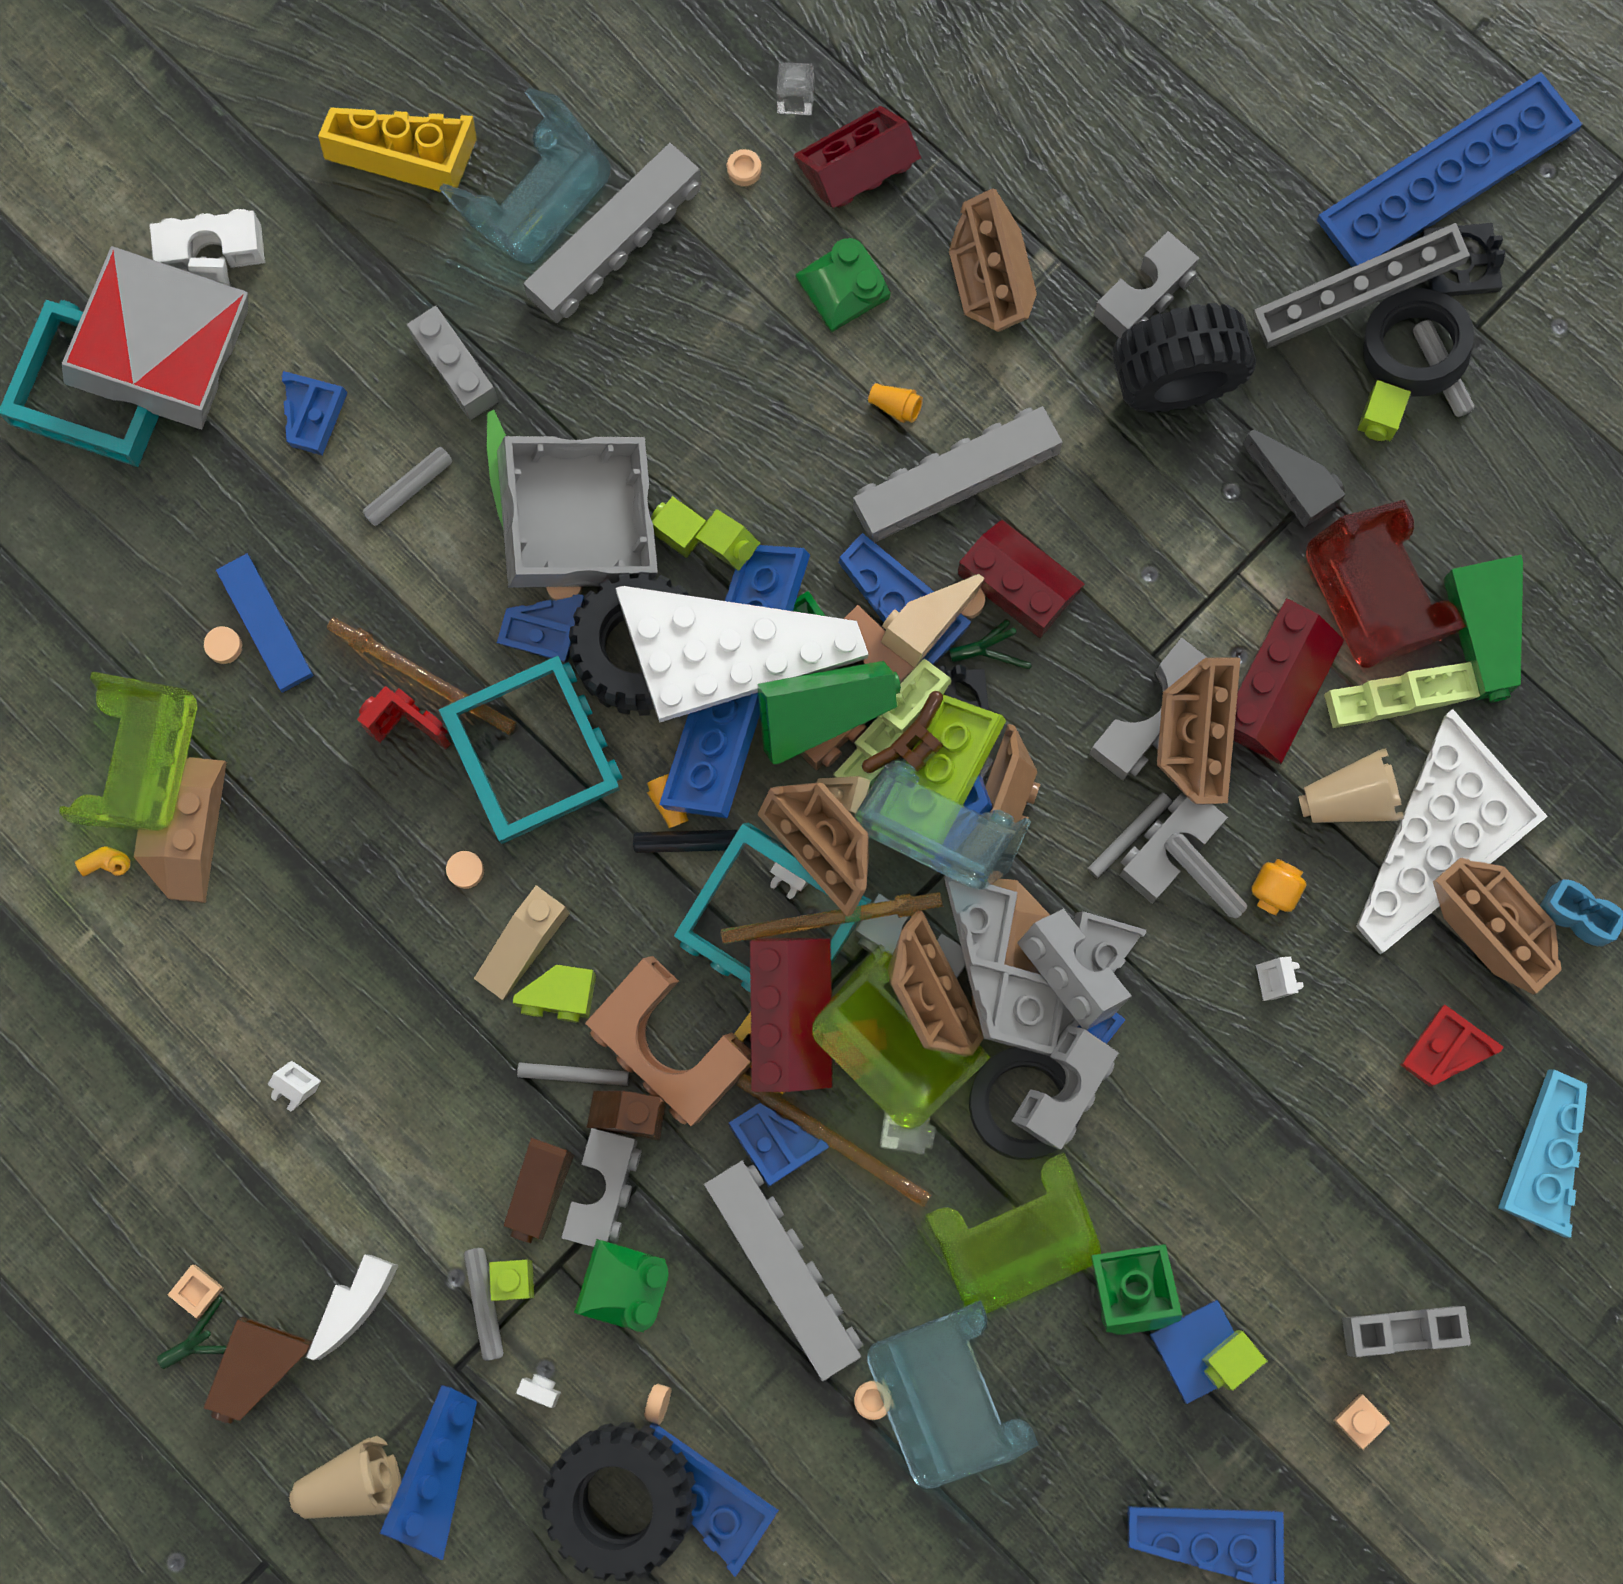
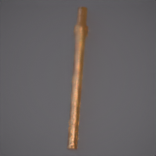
[327,617,516,735]
[721,892,943,944]
[736,1073,931,1207]

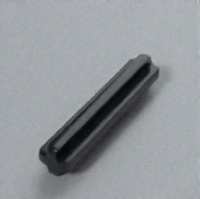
[633,830,738,853]

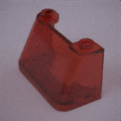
[1306,500,1466,668]

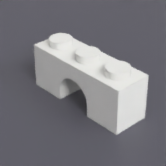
[150,209,265,272]

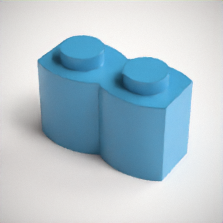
[1540,880,1623,946]

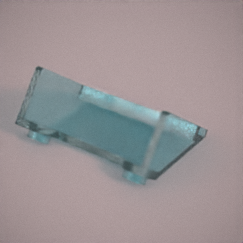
[867,1300,1039,1489]

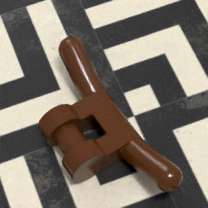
[862,691,943,773]

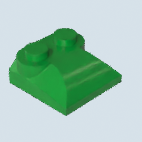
[795,238,890,332]
[574,1239,669,1333]
[1091,1244,1182,1335]

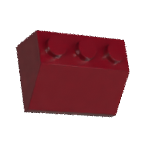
[793,105,921,208]
[957,520,1085,639]

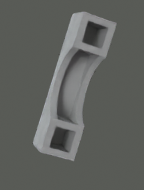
[1089,638,1206,781]

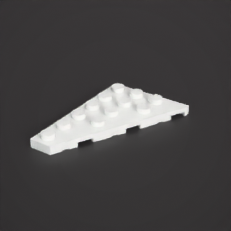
[616,586,869,723]
[1356,709,1548,955]

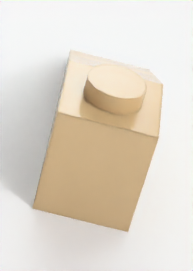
[881,574,985,668]
[474,885,570,1001]

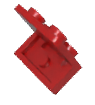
[357,686,450,749]

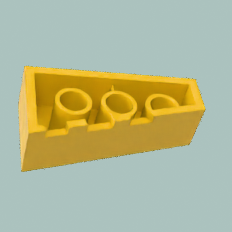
[318,108,477,196]

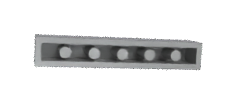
[523,143,701,324]
[1254,223,1470,349]
[853,406,1063,543]
[704,1160,864,1381]

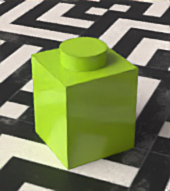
[1357,380,1411,441]
[651,496,706,558]
[695,509,760,571]
[489,1260,534,1301]
[1202,1330,1267,1391]

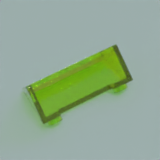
[59,672,198,831]
[812,944,990,1129]
[924,1152,1101,1315]

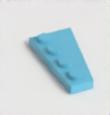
[1498,1069,1587,1238]

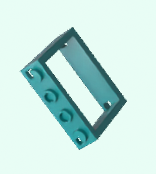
[0,300,159,467]
[439,656,623,844]
[674,822,872,993]

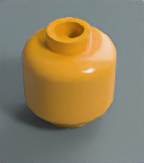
[1251,859,1306,915]

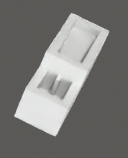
[306,1254,398,1360]

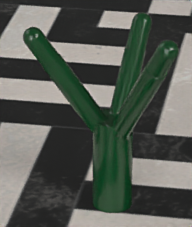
[949,619,1032,669]
[157,1296,227,1369]

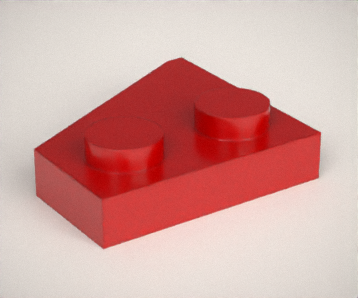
[1400,1004,1504,1087]

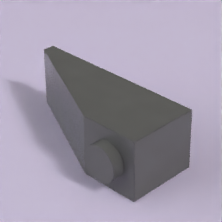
[1243,429,1346,528]

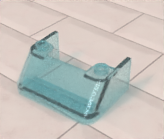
[439,88,610,264]
[854,758,1031,889]

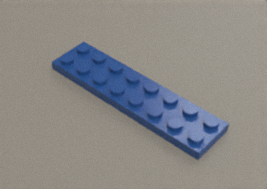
[1316,72,1583,267]
[659,545,810,818]

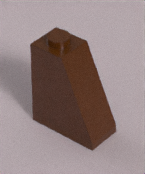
[587,1091,666,1141]
[504,1138,574,1244]
[204,1316,313,1423]

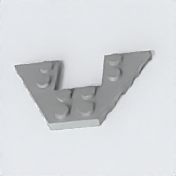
[944,873,1146,1056]

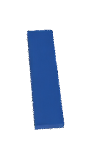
[216,553,314,693]

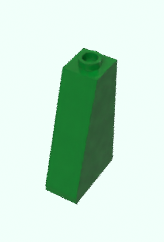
[1443,555,1523,703]
[757,661,901,764]

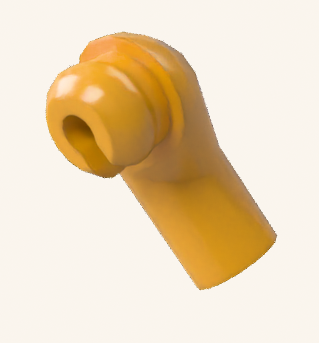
[75,846,131,877]

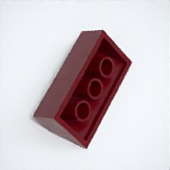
[1233,598,1344,765]
[750,938,833,1092]

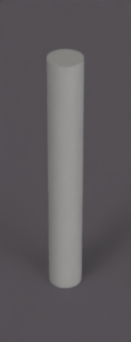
[1087,792,1172,879]
[517,1062,629,1086]

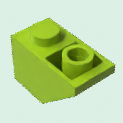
[513,965,596,1023]

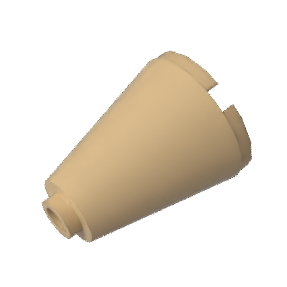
[1298,749,1404,823]
[289,1436,401,1519]

